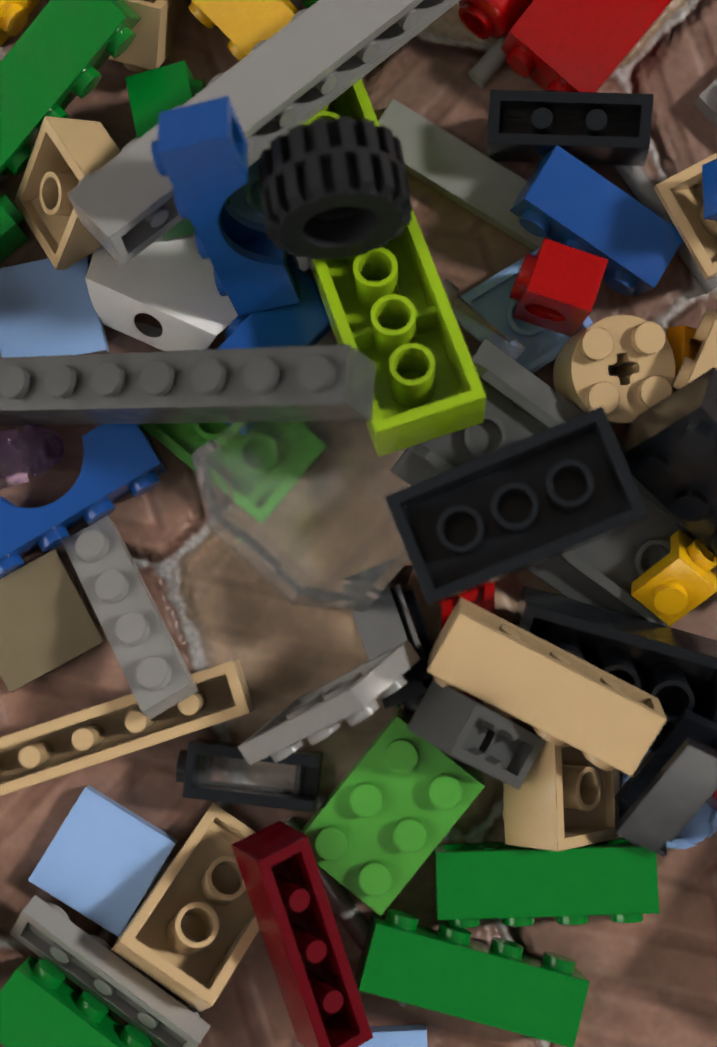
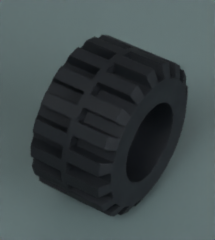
[258,117,413,260]

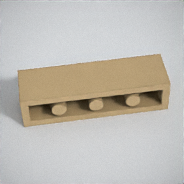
[427,597,667,776]

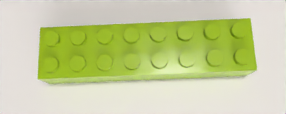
[241,59,486,457]

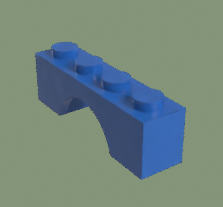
[151,95,300,316]
[0,424,168,578]

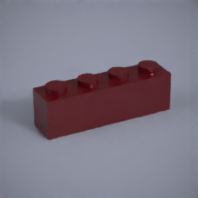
[231,821,373,1047]

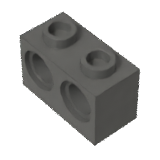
[407,679,545,789]

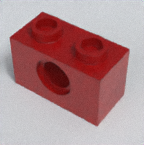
[509,238,608,337]

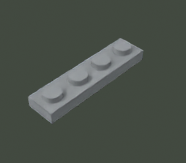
[62,515,199,720]
[9,895,211,1047]

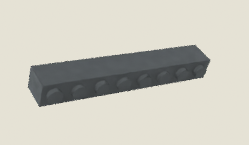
[0,344,376,426]

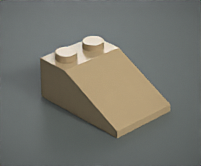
[111,802,260,1013]

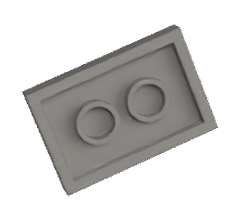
[238,640,420,766]

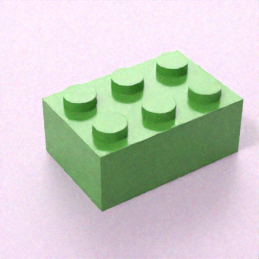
[301,707,485,916]

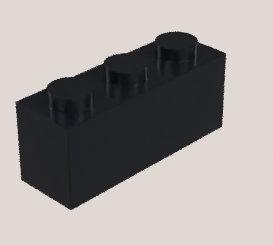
[487,90,653,166]

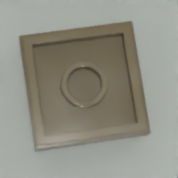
[0,549,107,693]

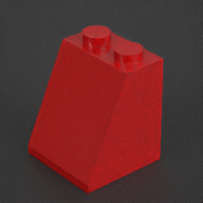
[501,0,673,93]

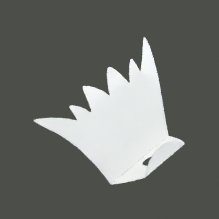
[85,234,310,351]

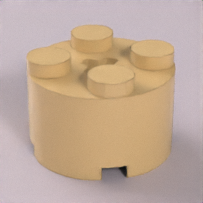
[553,315,676,426]

